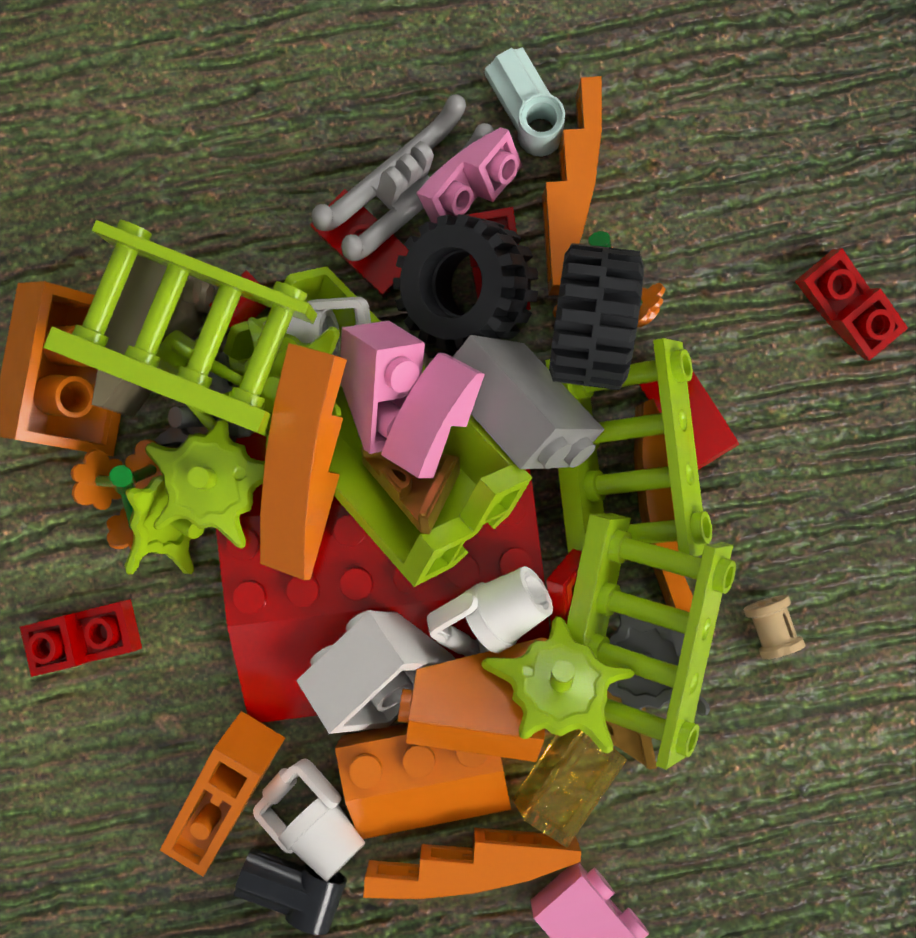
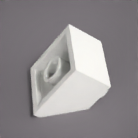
[296,610,455,734]

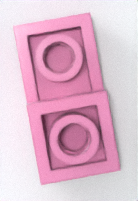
[416,127,522,223]
[381,353,485,478]

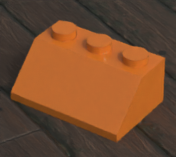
[0,281,121,456]
[335,723,511,839]

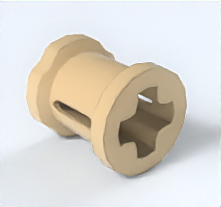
[743,595,806,659]

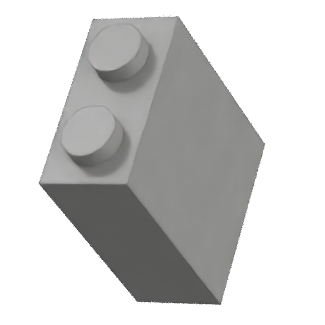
[453,335,605,469]

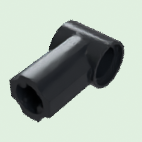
[234,848,347,935]

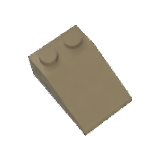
[91,253,214,416]

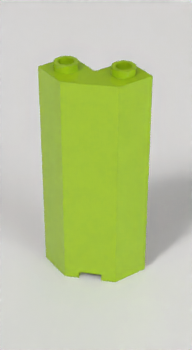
[223,266,533,587]

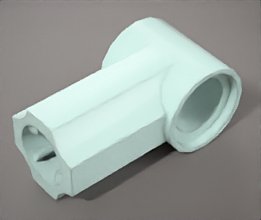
[484,47,565,157]

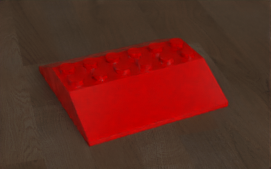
[216,414,550,723]

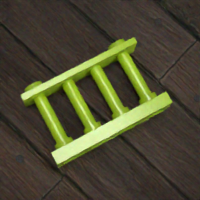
[43,220,317,437]
[545,338,712,556]
[567,513,736,770]

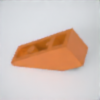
[160,711,285,877]

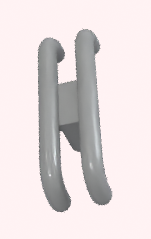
[311,94,494,261]

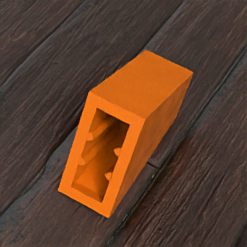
[398,638,548,762]

